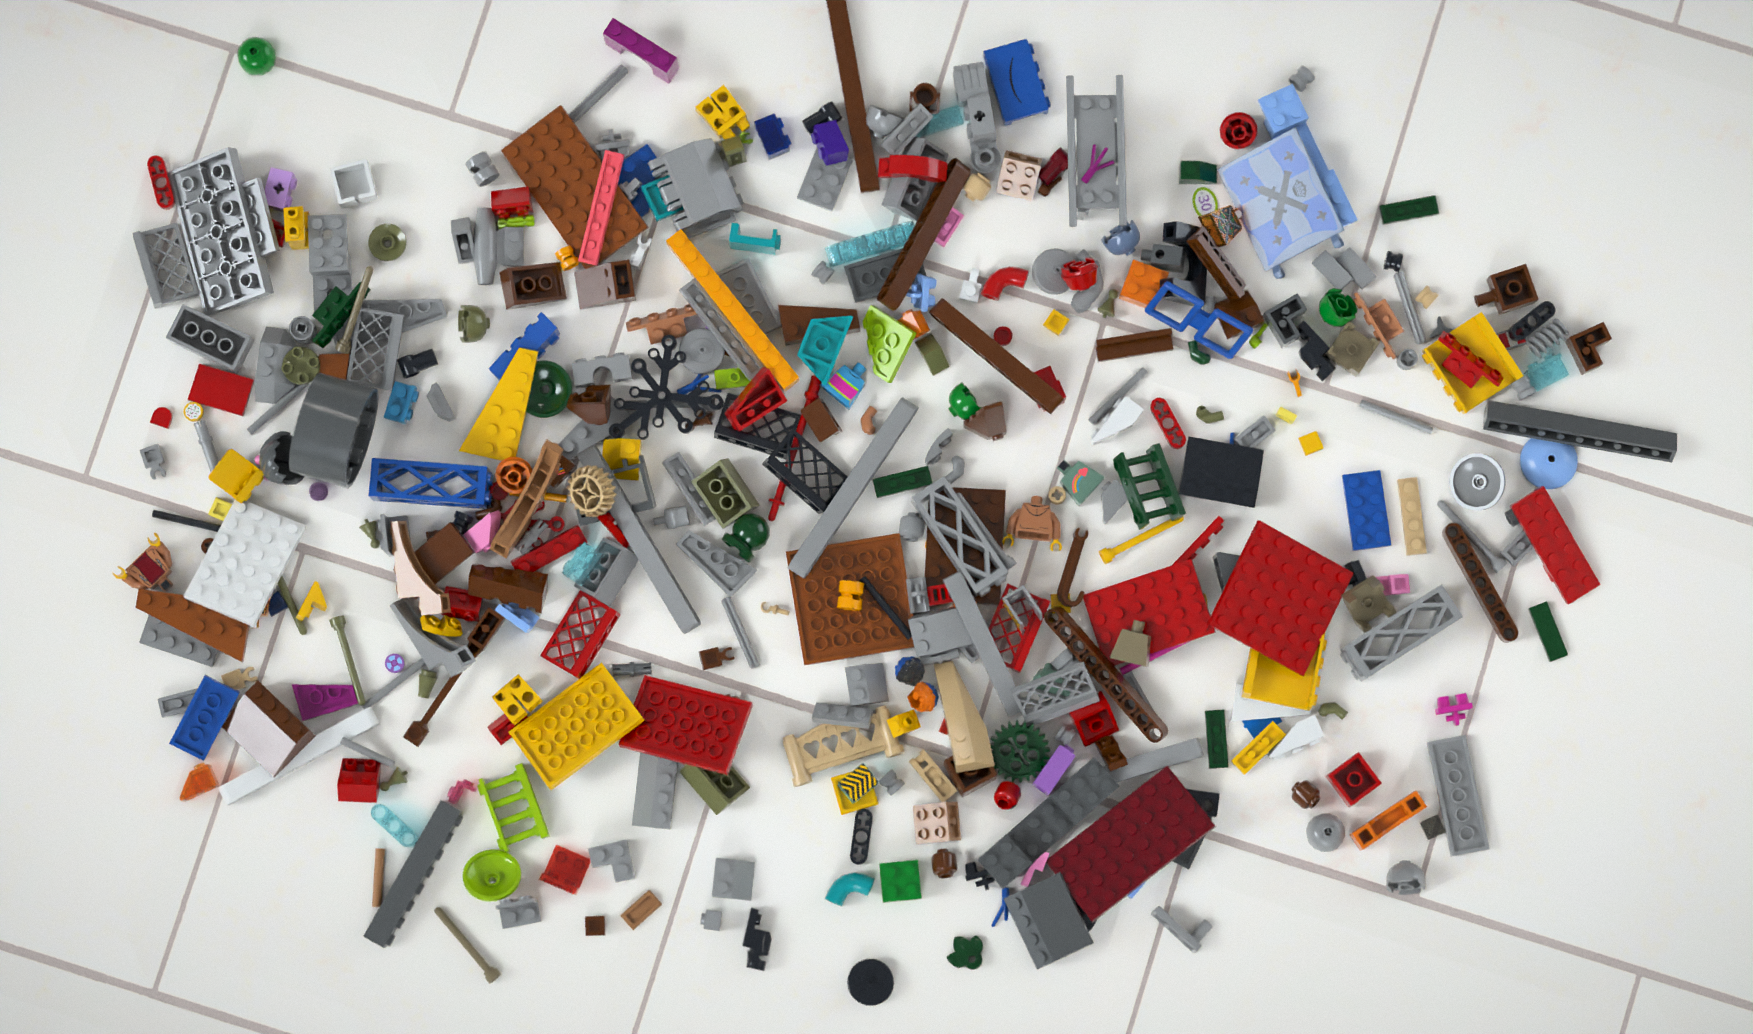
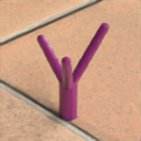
[1081,144,1114,184]

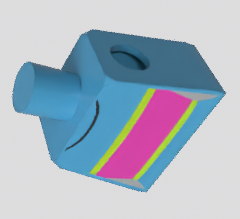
[821,362,867,410]

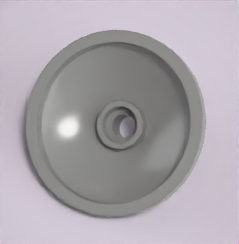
[1449,453,1506,511]

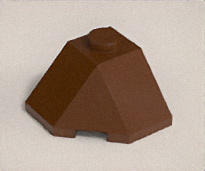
[567,385,611,425]

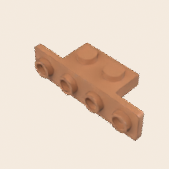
[1353,292,1405,360]
[626,304,697,345]

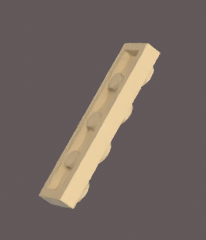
[1397,477,1427,556]

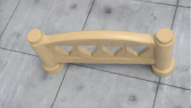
[783,705,905,787]

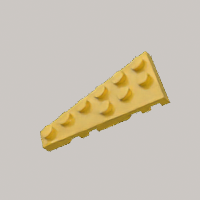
[459,347,539,461]

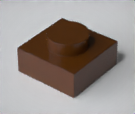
[585,916,605,936]

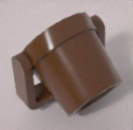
[909,83,940,114]

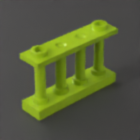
[477,763,550,853]

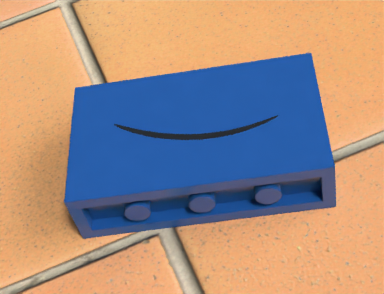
[983,39,1051,126]

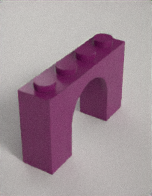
[603,18,679,84]

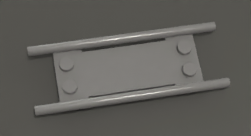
[1066,75,1127,227]

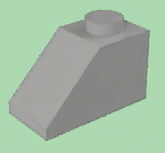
[451,217,474,264]
[1101,479,1128,525]

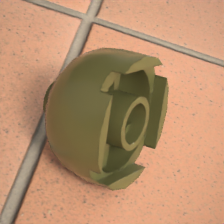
[458,305,490,343]

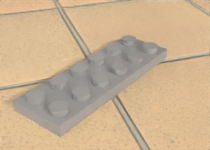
[1427,735,1490,857]

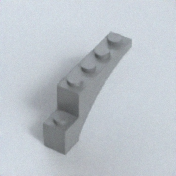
[390,598,476,677]

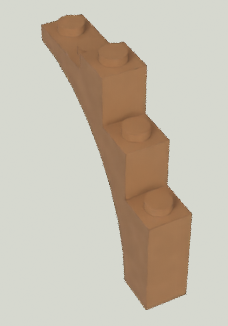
[490,440,563,559]

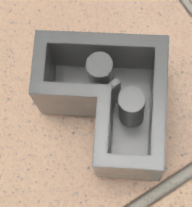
[588,840,636,883]

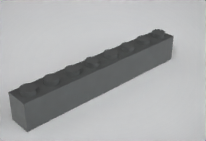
[363,800,464,948]

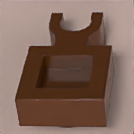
[698,647,735,670]

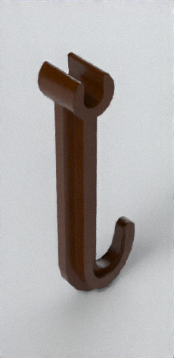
[1057,528,1089,608]

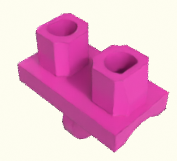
[1435,693,1473,726]

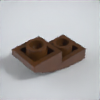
[1094,735,1128,771]

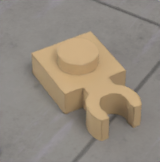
[221,667,258,691]

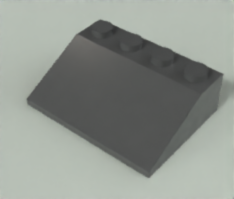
[1004,872,1094,970]

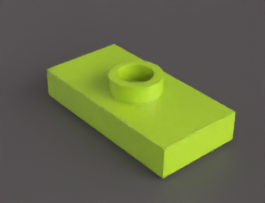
[714,368,752,390]

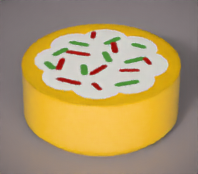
[184,402,204,422]

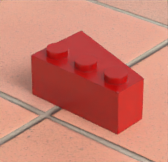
[724,367,787,431]

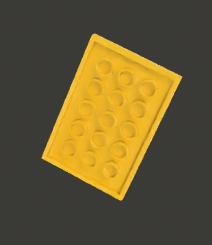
[509,662,645,790]

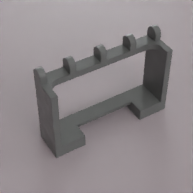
[569,455,656,526]

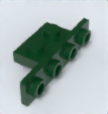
[312,282,371,348]

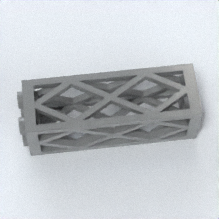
[911,476,1008,597]
[1340,584,1463,682]

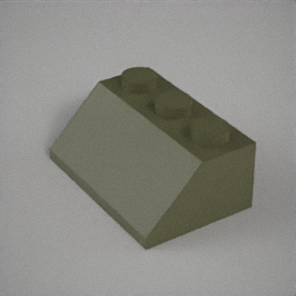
[691,458,760,529]
[679,764,750,815]

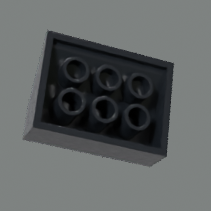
[1178,436,1264,508]

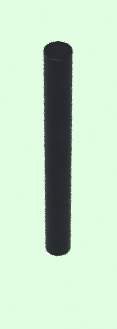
[152,510,221,532]
[859,576,912,640]

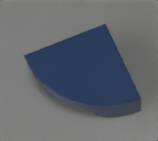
[269,590,288,617]

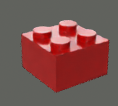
[1325,752,1382,807]

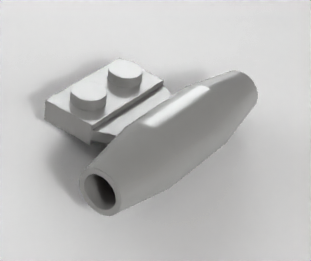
[474,208,524,285]

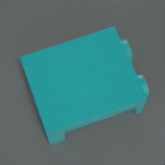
[729,223,781,255]

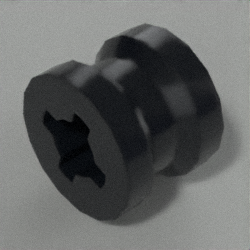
[1383,251,1403,272]

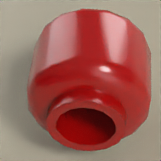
[994,781,1021,810]

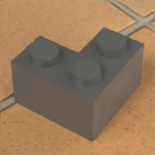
[1263,293,1307,348]

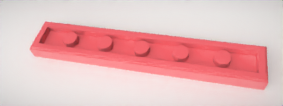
[578,150,625,266]

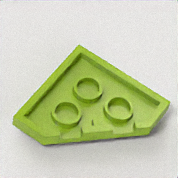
[862,305,917,383]

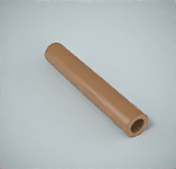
[372,848,385,907]

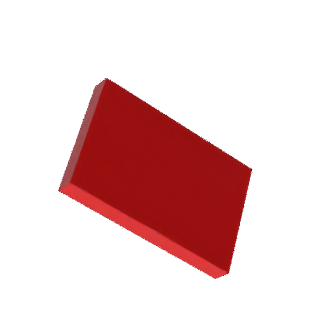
[187,364,255,417]

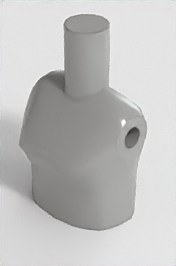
[653,505,690,529]

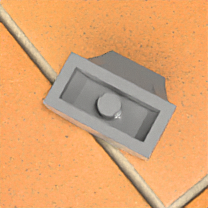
[426,382,456,422]

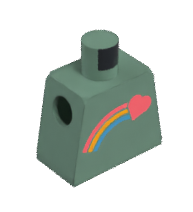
[1057,460,1105,506]

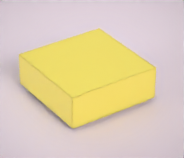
[1276,406,1297,424]
[208,497,232,521]

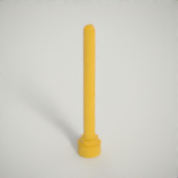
[1099,517,1184,565]

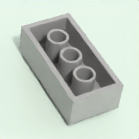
[165,304,255,374]

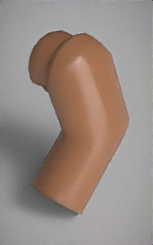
[860,406,877,435]

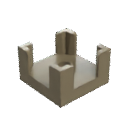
[1325,322,1380,377]
[1341,575,1397,633]

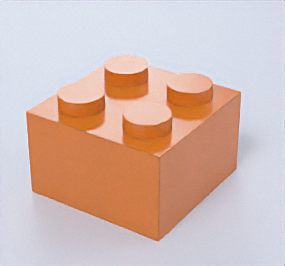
[1119,259,1169,309]

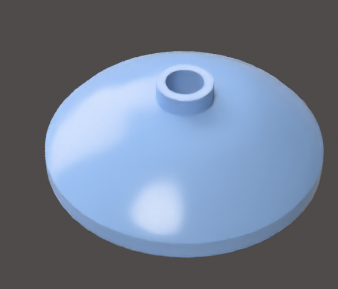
[1520,438,1578,489]

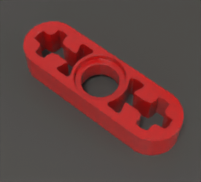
[147,155,175,210]
[1150,398,1186,449]

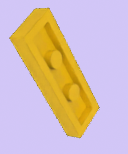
[1231,721,1286,775]

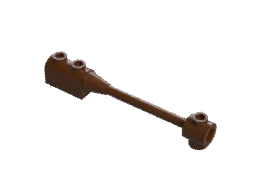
[403,607,506,748]

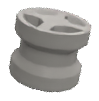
[811,261,835,285]
[1054,723,1077,745]

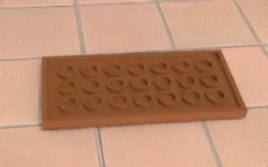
[501,105,649,269]

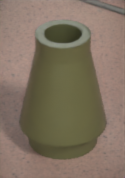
[418,669,438,699]

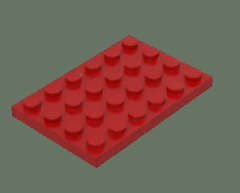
[1083,559,1216,666]
[618,675,753,775]

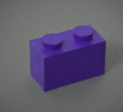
[811,120,849,166]

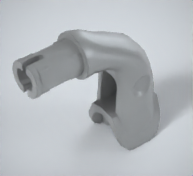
[1071,249,1104,313]

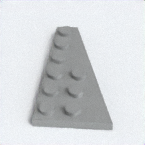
[320,299,448,354]

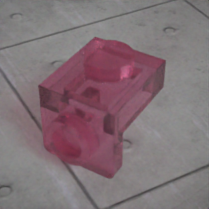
[447,779,477,805]

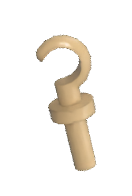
[760,602,790,615]

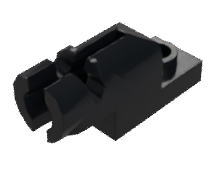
[1297,320,1336,381]
[742,908,772,971]

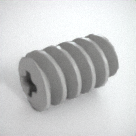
[1526,318,1569,359]

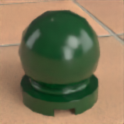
[721,513,770,562]

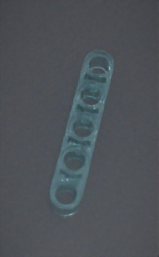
[824,221,915,267]

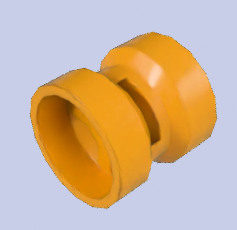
[555,245,580,271]

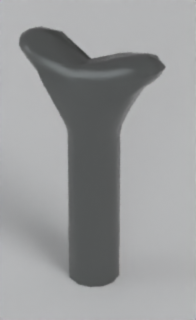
[1430,316,1454,339]

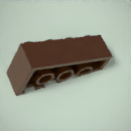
[778,305,860,346]
[468,564,548,613]

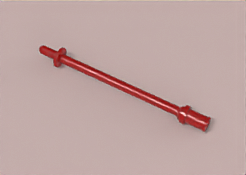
[768,376,822,521]

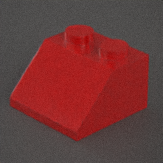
[1069,691,1120,747]

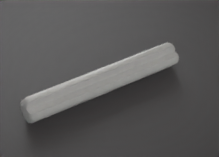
[569,65,628,122]
[1394,272,1426,345]
[721,597,760,669]

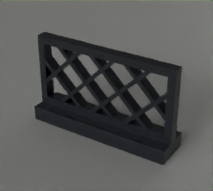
[714,393,801,460]
[762,429,848,514]

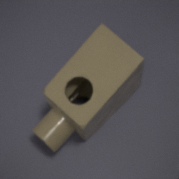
[1110,620,1151,667]

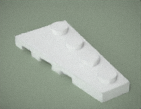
[1231,683,1311,722]

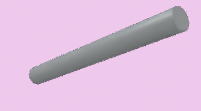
[1088,367,1148,425]
[247,383,309,435]
[1359,400,1433,434]
[362,658,426,709]

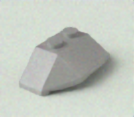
[255,326,299,404]

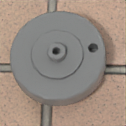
[1032,248,1074,295]
[679,328,725,374]

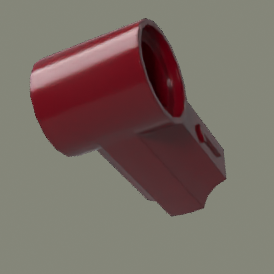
[1038,147,1068,186]

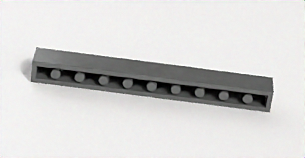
[1483,400,1677,463]

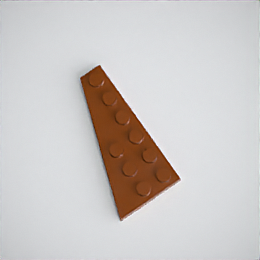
[135,589,250,663]

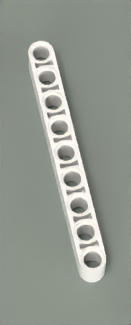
[218,707,380,806]

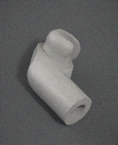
[945,455,965,484]

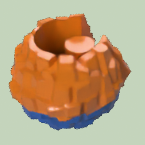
[907,681,939,712]

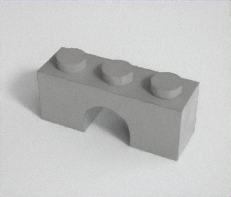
[571,352,633,389]

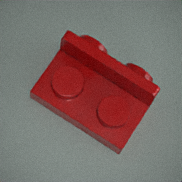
[441,586,483,622]

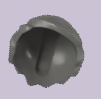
[259,431,305,485]

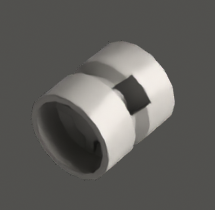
[465,151,500,187]
[289,316,318,345]
[1051,648,1082,683]

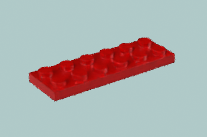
[1510,486,1601,605]

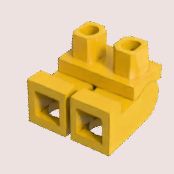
[492,674,543,725]

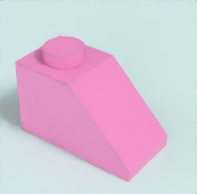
[463,510,501,553]

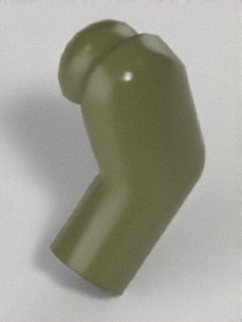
[1196,406,1224,424]
[1318,702,1348,720]

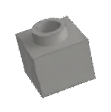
[700,910,722,931]

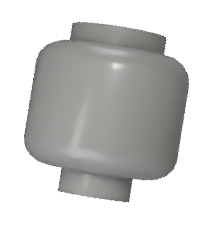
[899,512,925,542]

